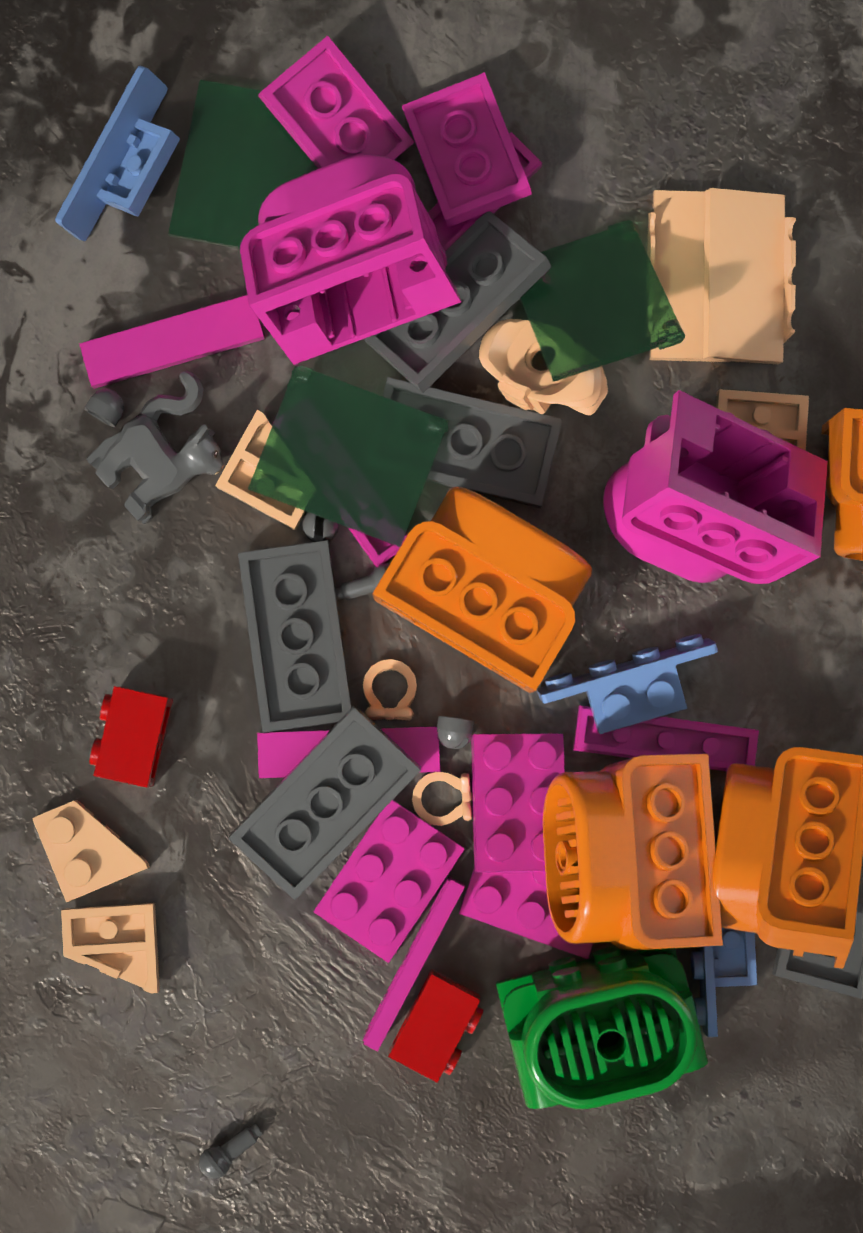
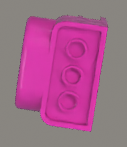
[240,155,461,365]
[603,390,828,584]

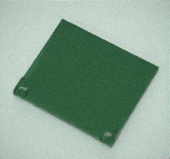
[168,80,317,249]
[520,220,685,382]
[248,364,449,547]

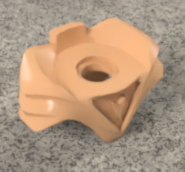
[479,319,608,415]

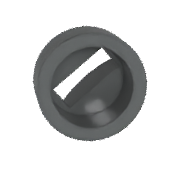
[84,388,124,427]
[302,507,339,542]
[437,716,474,749]

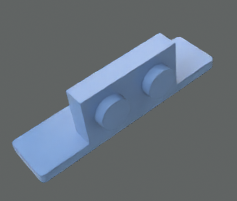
[55,66,180,241]
[537,634,718,734]
[691,928,757,1037]

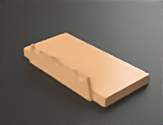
[703,188,796,365]
[646,190,730,362]

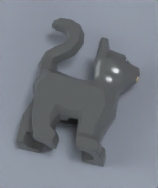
[86,371,225,524]

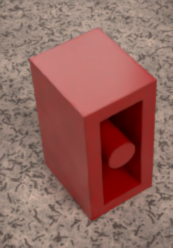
[89,686,173,788]
[388,969,484,1083]

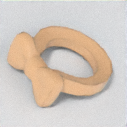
[363,659,417,721]
[412,772,473,826]

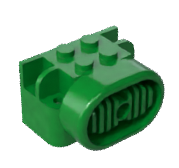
[496,946,708,1109]

